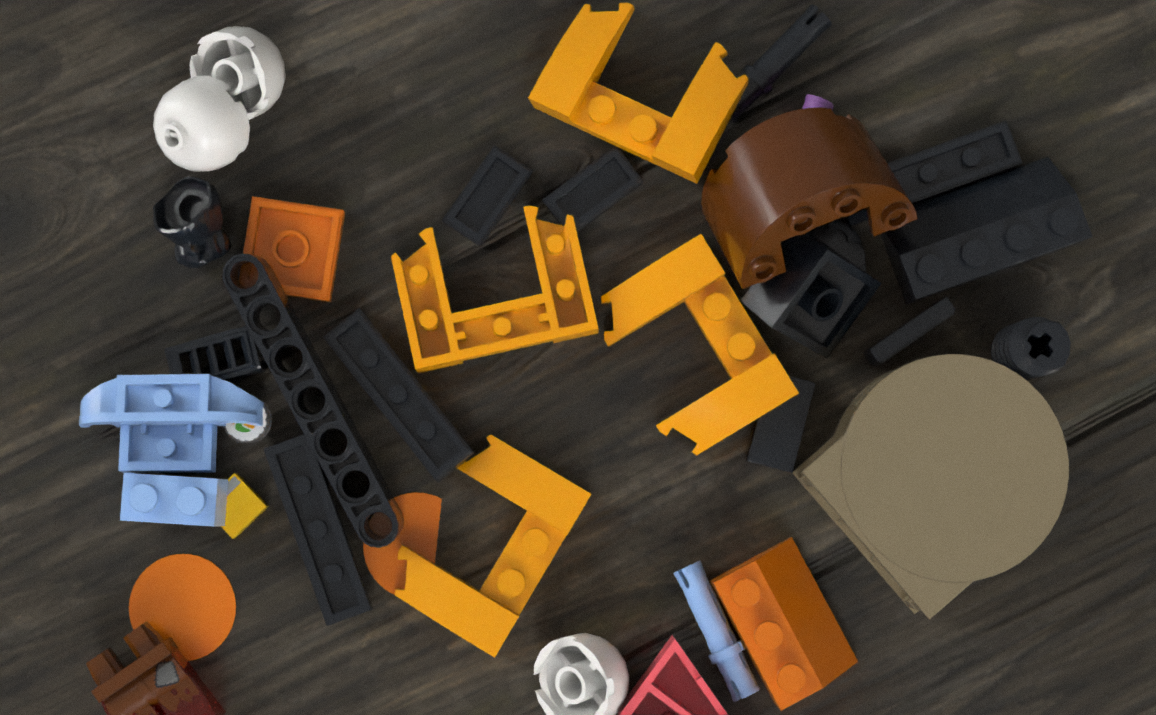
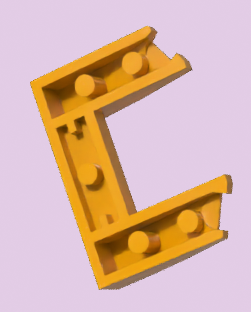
[528,3,749,184]
[391,205,599,373]
[601,234,799,456]
[395,435,591,658]

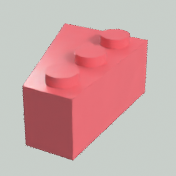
[617,635,728,715]

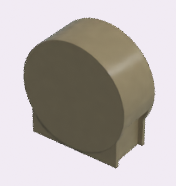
[792,354,1069,619]

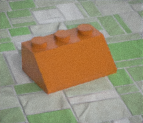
[709,537,858,711]

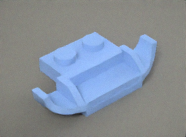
[79,374,264,473]

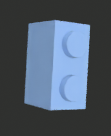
[120,473,228,527]

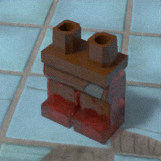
[86,622,226,715]

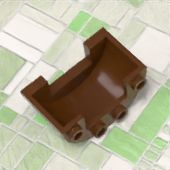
[701,107,917,289]

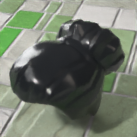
[153,176,232,269]

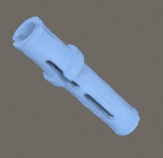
[673,560,760,702]

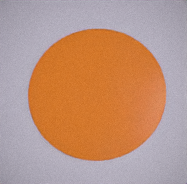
[363,492,442,595]
[129,554,236,662]

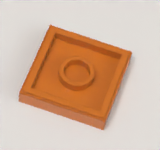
[239,196,345,302]

